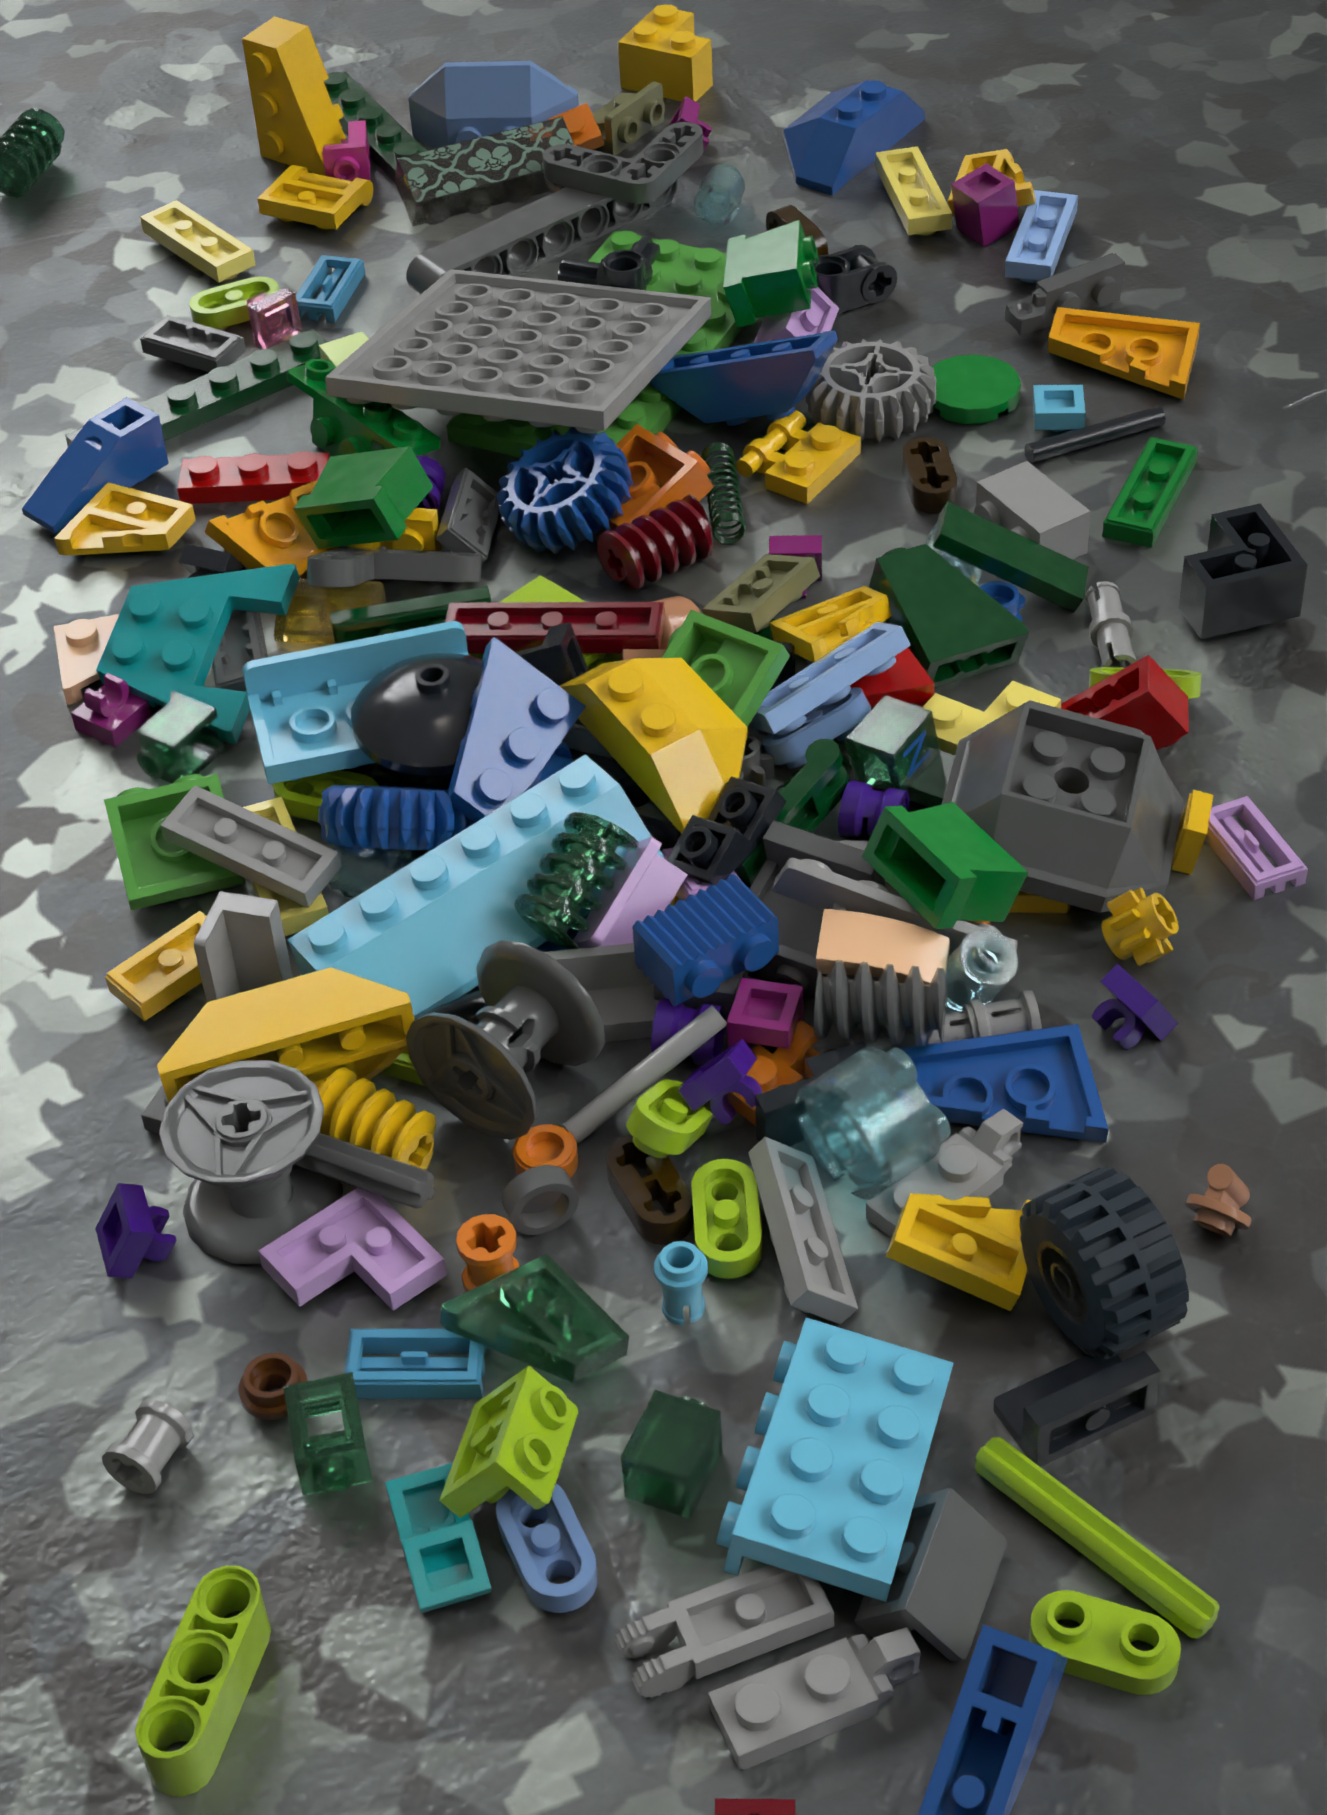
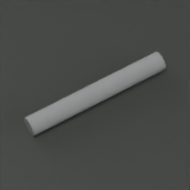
[563,1005,727,1144]

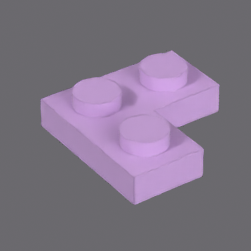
[258,1188,447,1311]

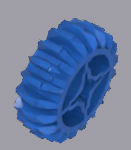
[496,427,633,554]
[318,785,474,850]

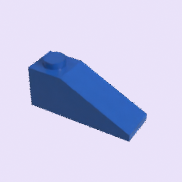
[918,1624,1068,1815]

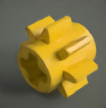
[1102,887,1179,966]

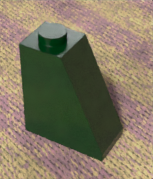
[869,544,1029,688]

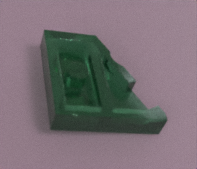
[440,1254,630,1383]

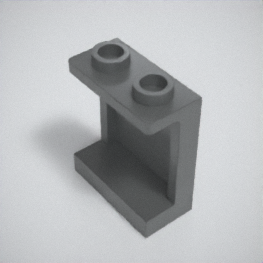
[748,820,886,999]

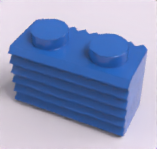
[632,874,779,1006]

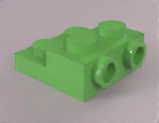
[662,610,790,727]
[104,773,245,911]

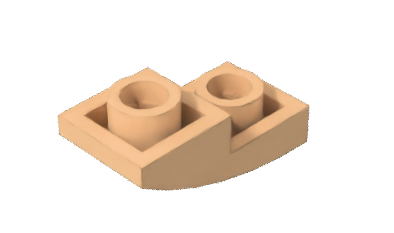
[816,909,950,985]

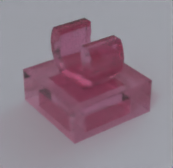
[246,287,303,349]

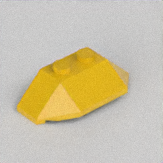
[560,658,748,834]
[157,967,415,1104]

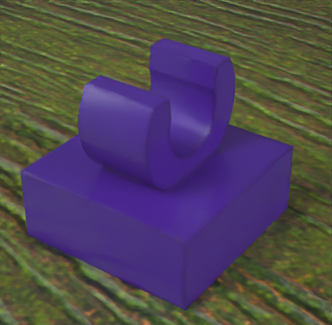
[1092,964,1179,1050]
[678,1038,762,1125]
[95,1183,177,1278]

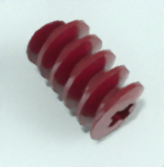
[597,494,713,590]

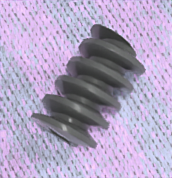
[814,960,947,1047]

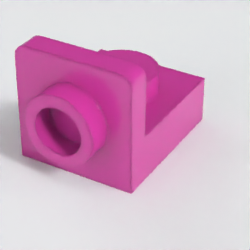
[322,120,371,181]

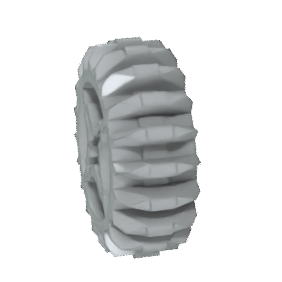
[805,338,936,443]

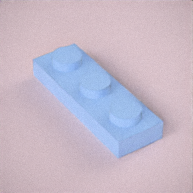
[1005,190,1078,283]
[750,622,911,735]

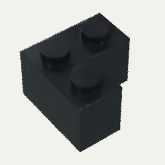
[1179,503,1308,639]

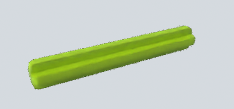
[975,1437,1219,1639]

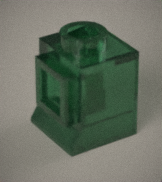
[136,691,225,784]
[283,1372,373,1496]

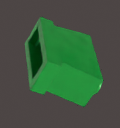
[723,220,819,327]
[293,446,433,549]
[862,802,1029,929]

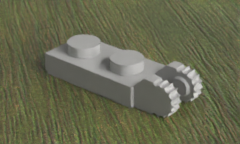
[615,1564,834,1698]

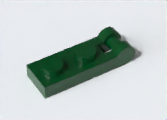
[734,739,849,889]

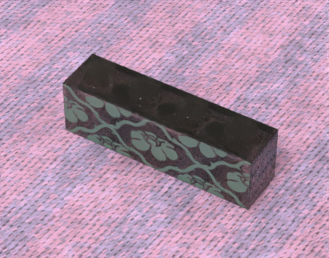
[395,116,575,227]

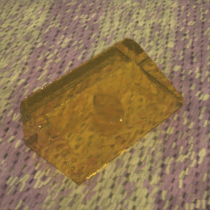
[274,579,386,644]

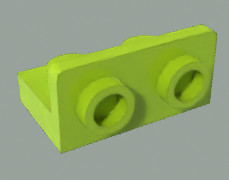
[439,1366,578,1518]

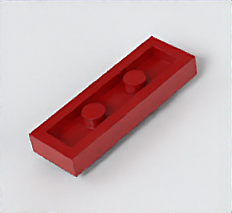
[177,451,330,504]

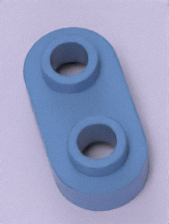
[762,687,872,768]
[496,1484,598,1613]

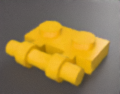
[736,410,861,504]

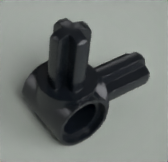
[558,236,660,290]

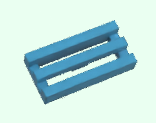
[290,255,365,323]
[342,1329,487,1399]

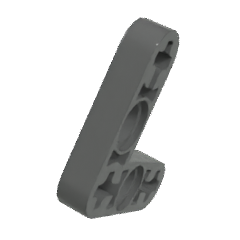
[542,122,703,204]
[307,548,481,587]

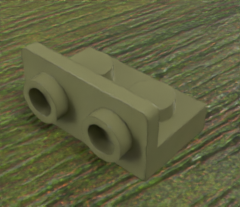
[592,81,665,156]
[702,554,820,633]

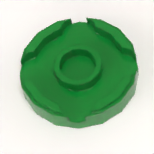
[932,354,1021,424]

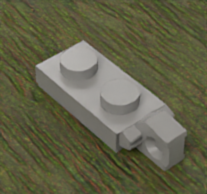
[866,1109,1023,1238]
[708,1627,921,1770]

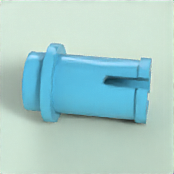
[654,1241,708,1325]

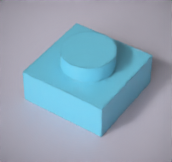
[1032,385,1086,432]

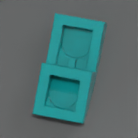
[385,1462,492,1613]

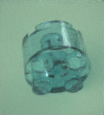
[796,1047,951,1200]

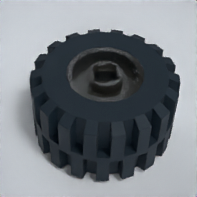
[1019,1166,1189,1360]

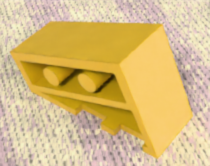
[242,16,346,176]

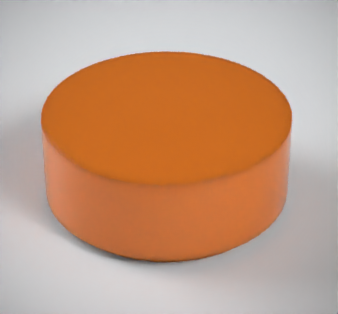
[513,1124,579,1178]

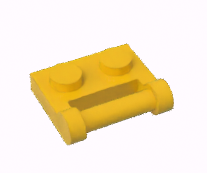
[257,165,374,230]

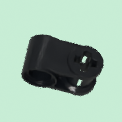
[814,244,898,316]

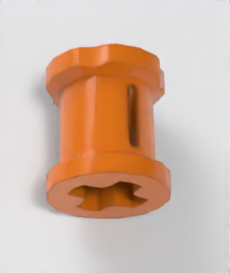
[456,1214,522,1303]

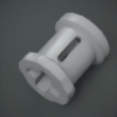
[102,1399,194,1495]

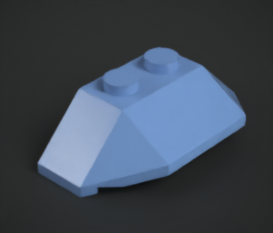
[408,61,579,157]

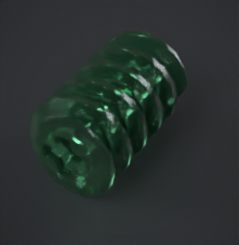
[0,108,65,198]
[514,812,639,949]

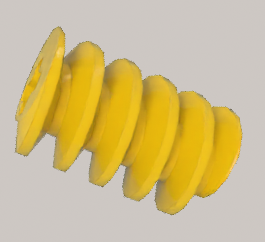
[315,1067,436,1170]

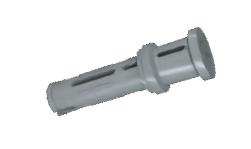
[848,990,1042,1066]

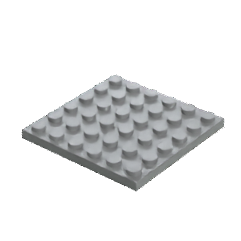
[325,269,711,433]

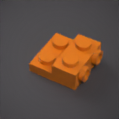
[608,424,714,530]

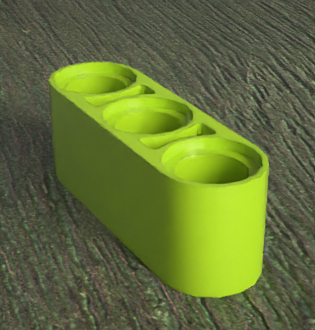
[135,1565,271,1797]

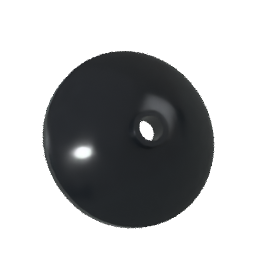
[351,653,484,776]

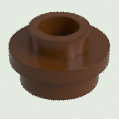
[239,1352,309,1420]

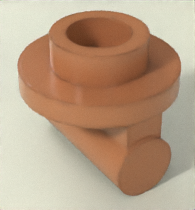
[1185,1164,1252,1237]

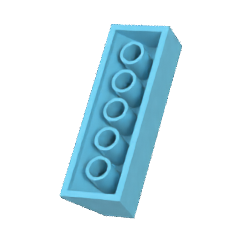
[288,754,664,1016]

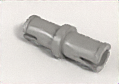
[1085,581,1137,667]

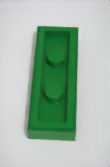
[1102,437,1198,548]

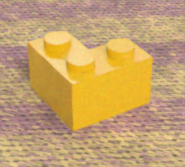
[618,4,713,102]

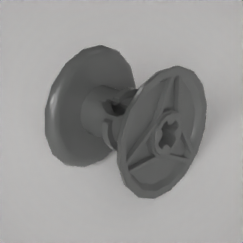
[406,940,605,1140]
[159,1060,343,1264]

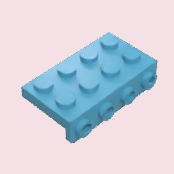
[242,621,469,784]
[716,1317,954,1602]

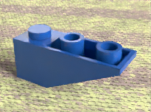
[22,397,169,533]

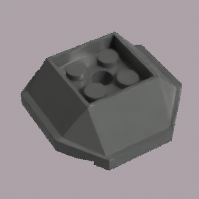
[941,700,1184,913]

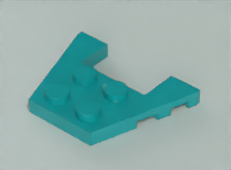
[96,564,300,744]

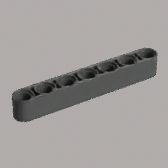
[406,155,678,295]

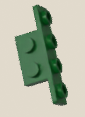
[287,359,441,456]

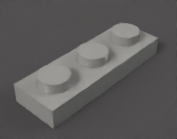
[160,785,342,908]
[748,1137,858,1324]

